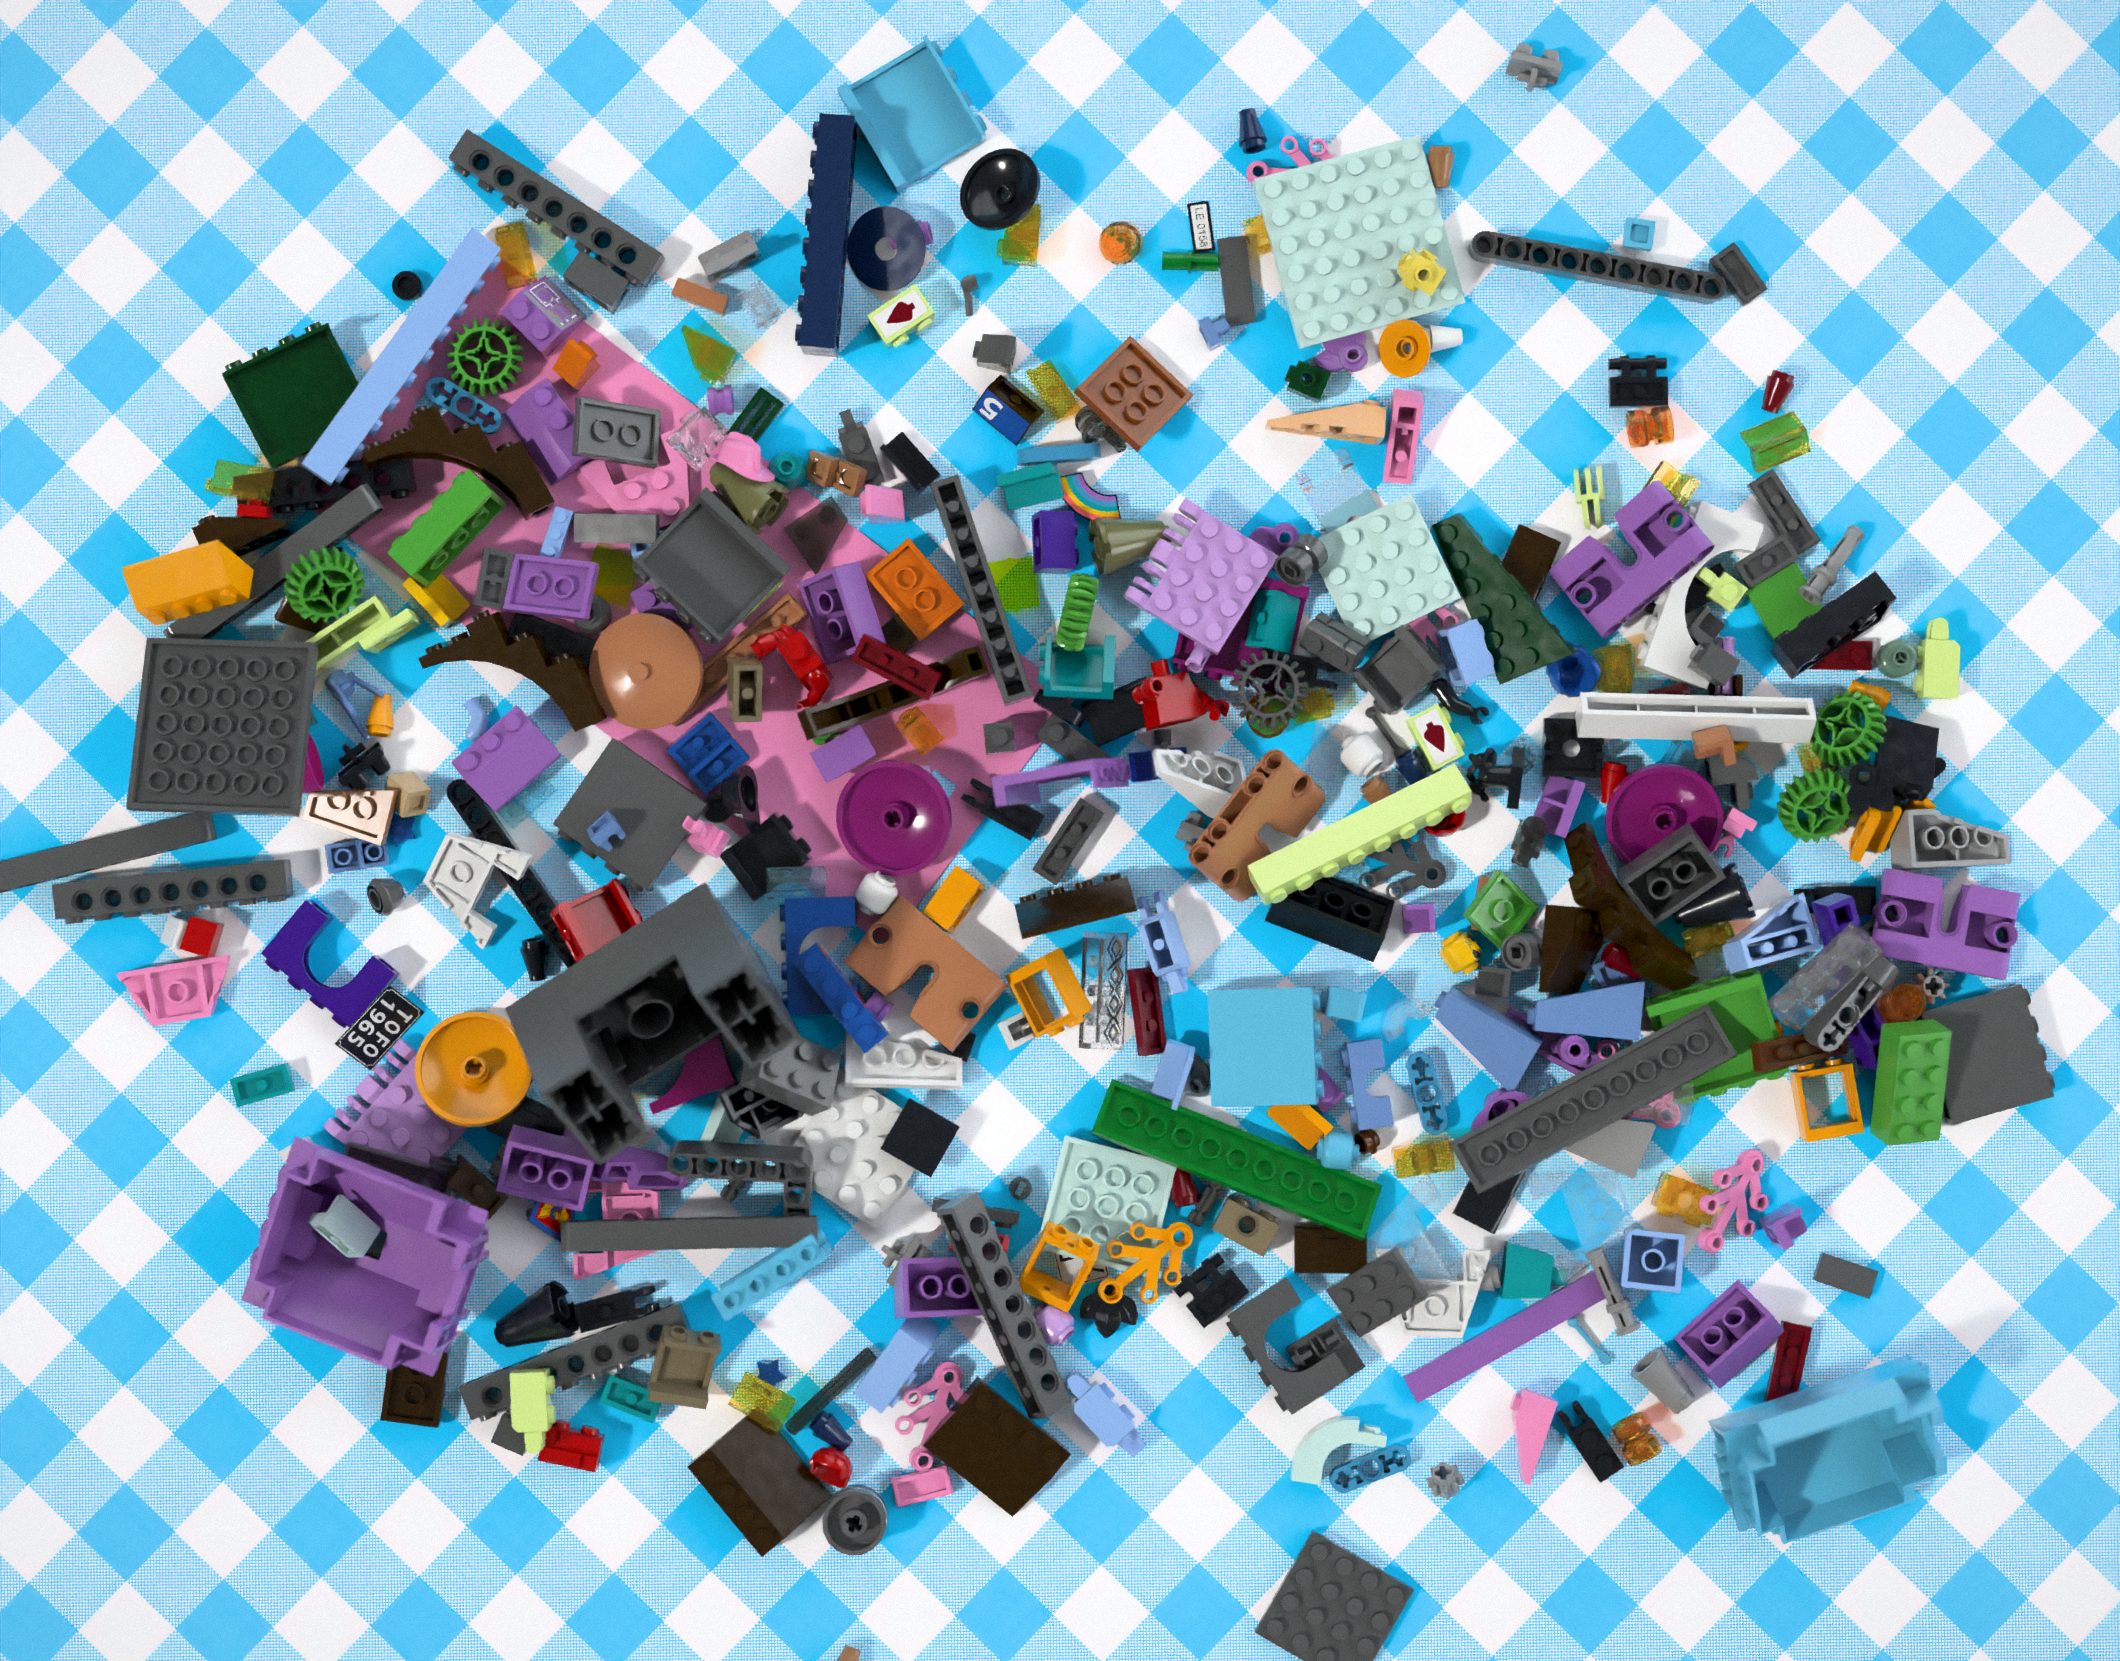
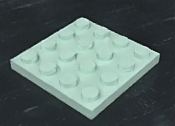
[1318,493,1461,641]
[1038,1135,1177,1277]

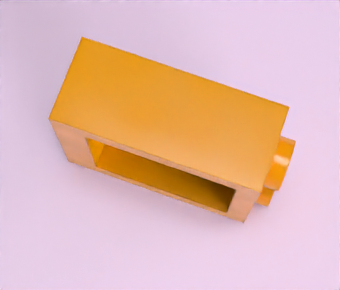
[1005,947,1093,1038]
[1789,1058,1865,1142]
[1018,1221,1100,1313]

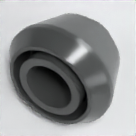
[574,594,612,634]
[367,878,405,916]

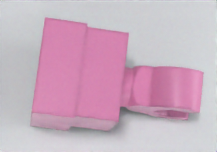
[1714,806,1758,858]
[682,816,731,859]

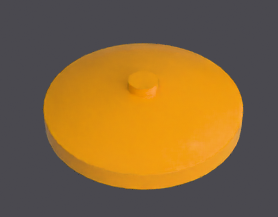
[415,1011,533,1127]

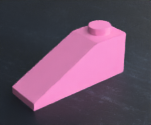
[1383,388,1424,485]
[1510,1387,1558,1486]

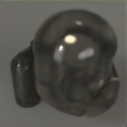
[1075,405,1127,453]

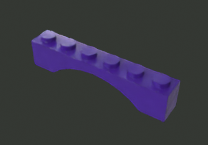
[1811,892,1886,1070]

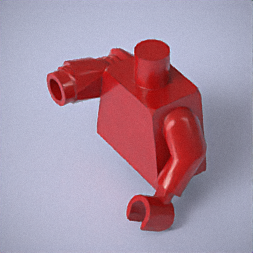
[750,624,835,710]
[1132,659,1229,731]

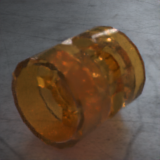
[1626,406,1674,449]
[1878,983,1926,1023]
[1611,1412,1663,1466]

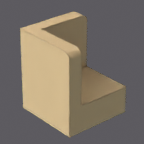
[385,772,432,818]

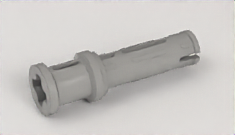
[1798,525,1865,605]
[1586,1247,1641,1336]

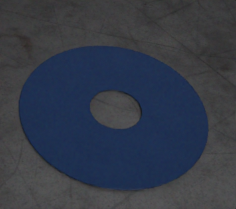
[847,206,926,291]

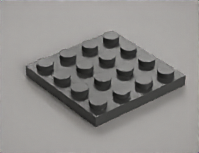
[1254,1529,1414,1661]

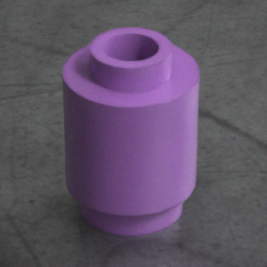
[1557,1034,1590,1065]

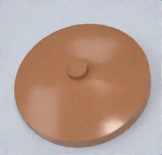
[589,613,704,729]

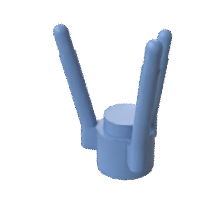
[324,669,384,740]

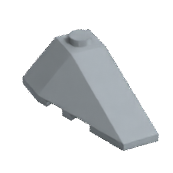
[1890,809,2011,870]

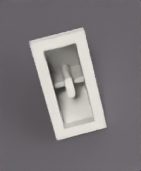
[997,1011,1036,1051]

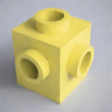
[1397,248,1447,296]

